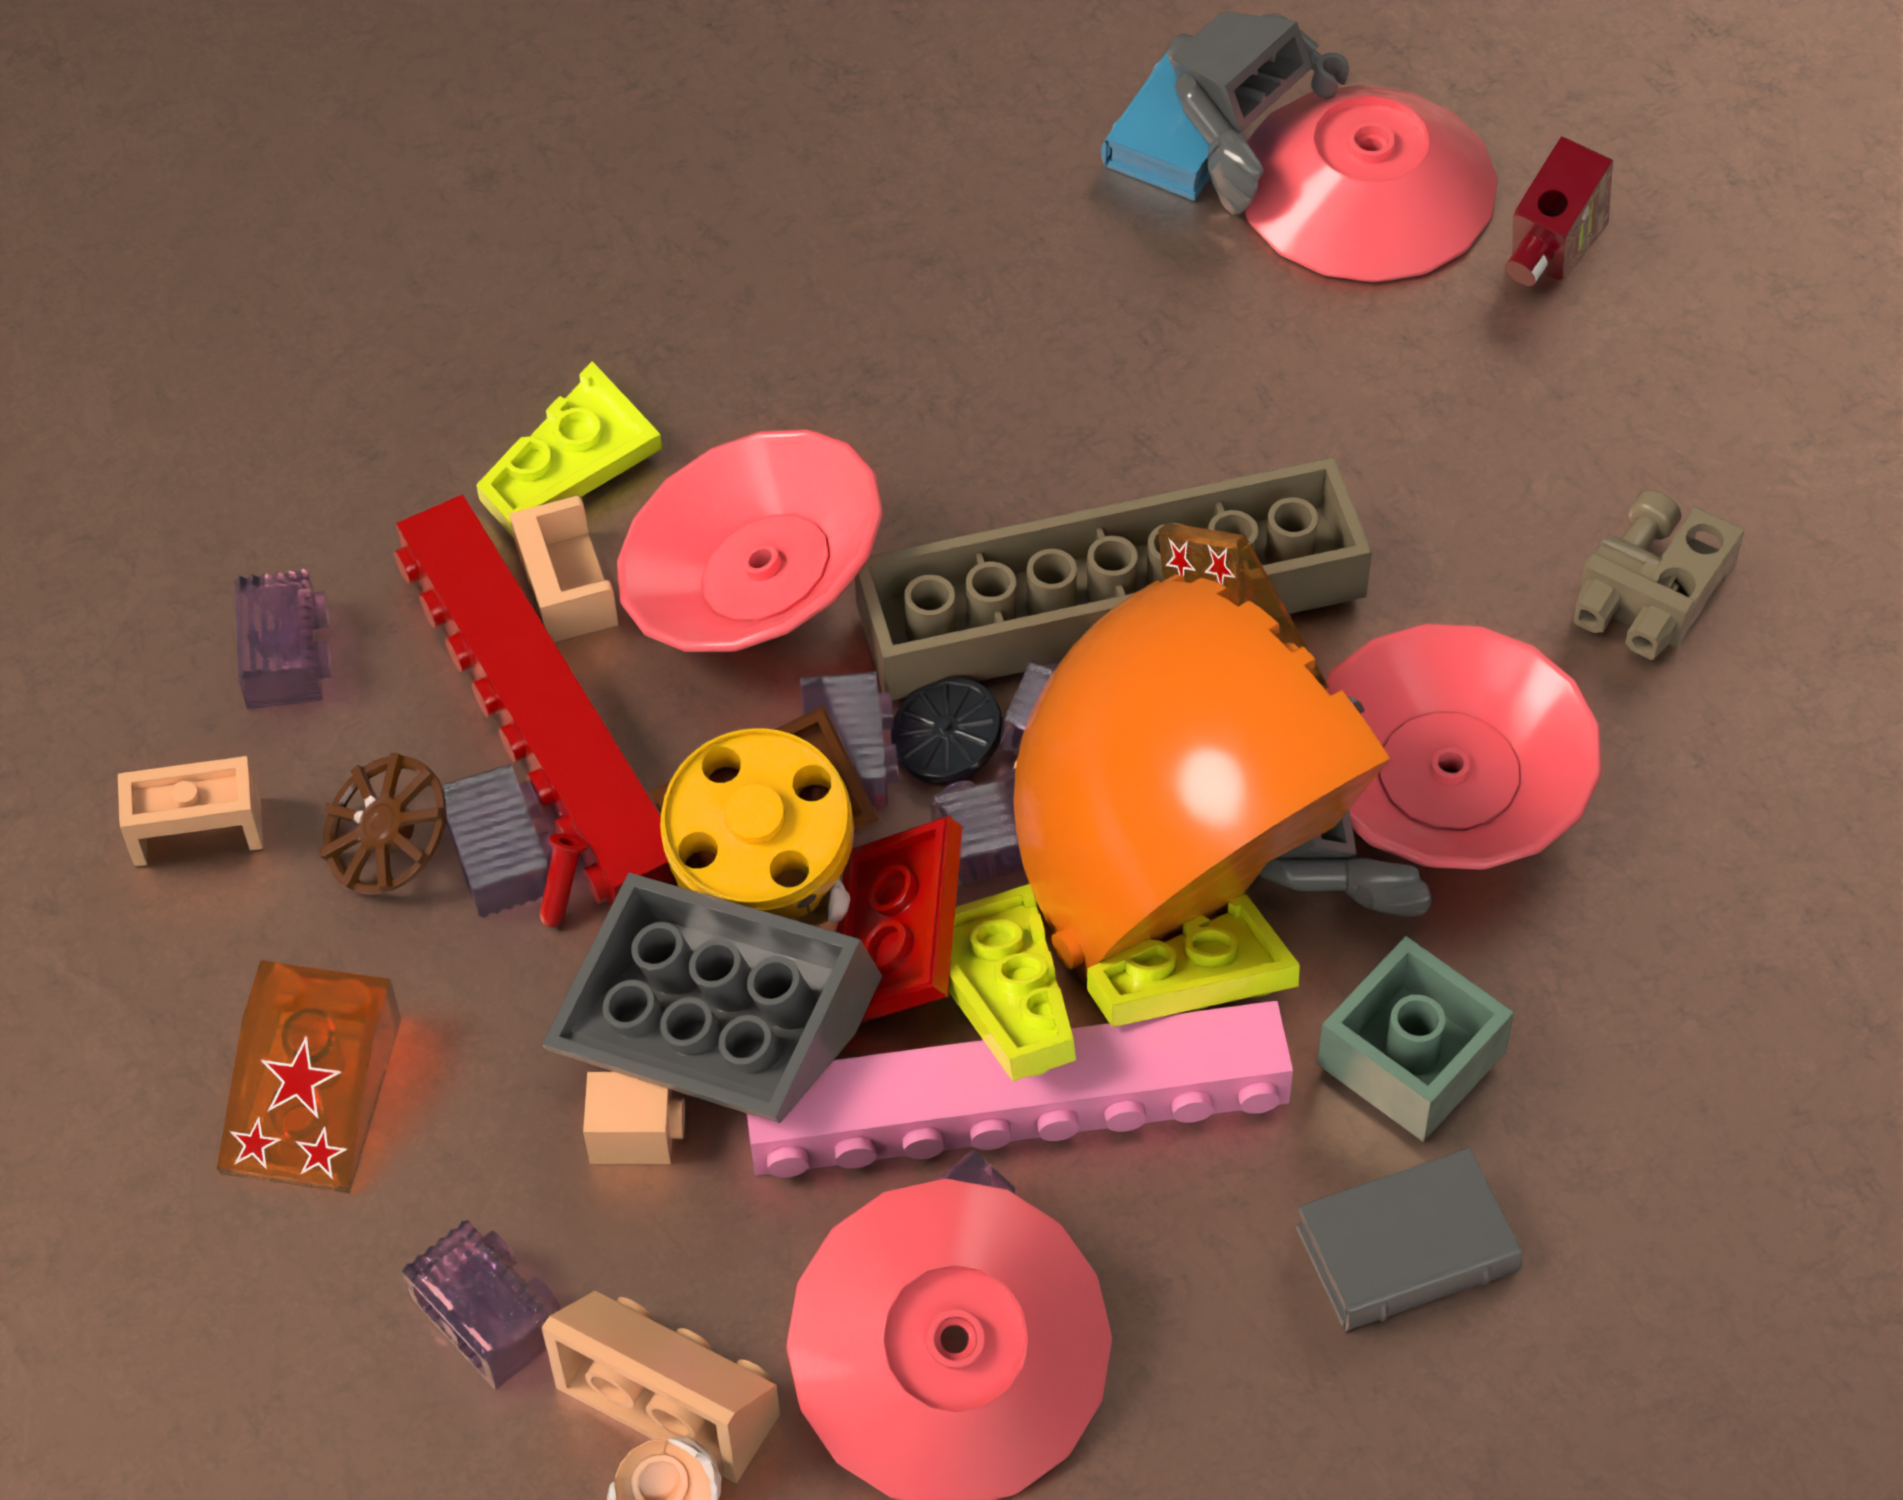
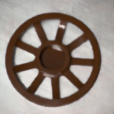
[319,753,447,895]

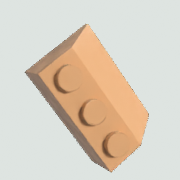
[542,1290,780,1484]

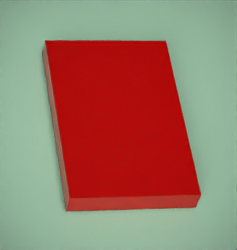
[837,816,963,1023]

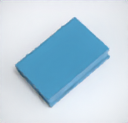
[1101,49,1241,201]

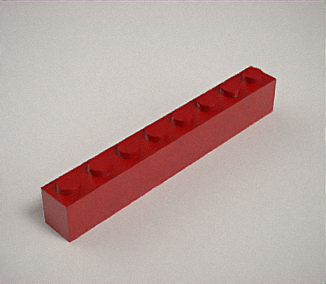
[393,494,686,907]

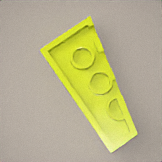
[948,884,1076,1081]

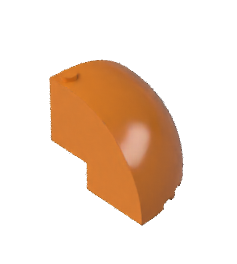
[1014,575,1391,984]

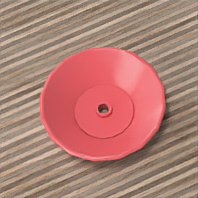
[1245,84,1498,283]
[617,429,883,652]
[1323,624,1602,870]
[786,1178,1112,1500]

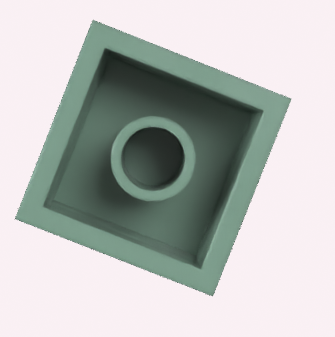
[1317,936,1514,1142]

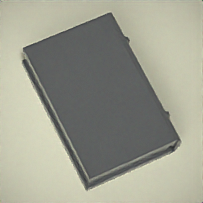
[1296,1148,1522,1332]

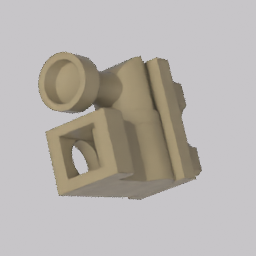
[1573,490,1745,660]

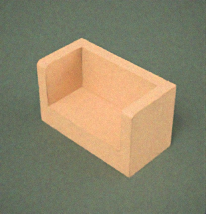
[509,496,618,642]
[118,756,263,866]

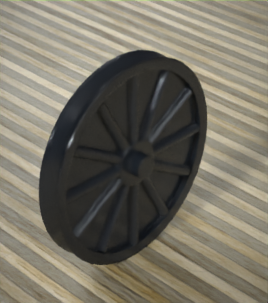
[891,677,1003,783]

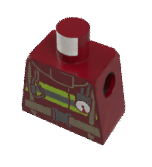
[1505,136,1613,286]

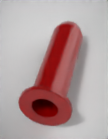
[539,833,588,928]

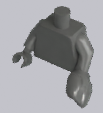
[1168,12,1349,216]
[1260,697,1432,917]

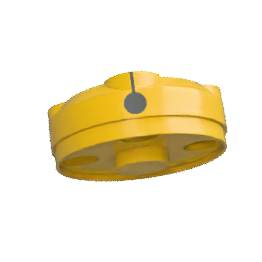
[660,728,854,917]

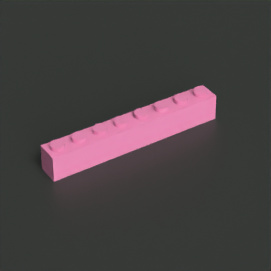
[746,1001,1293,1178]

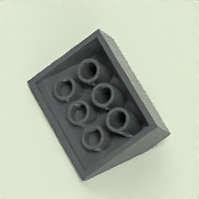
[542,873,882,1124]

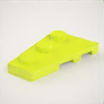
[476,361,662,537]
[1087,894,1300,1027]

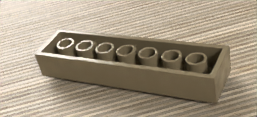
[855,457,1372,702]

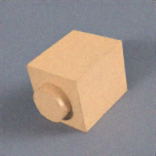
[583,1072,685,1164]

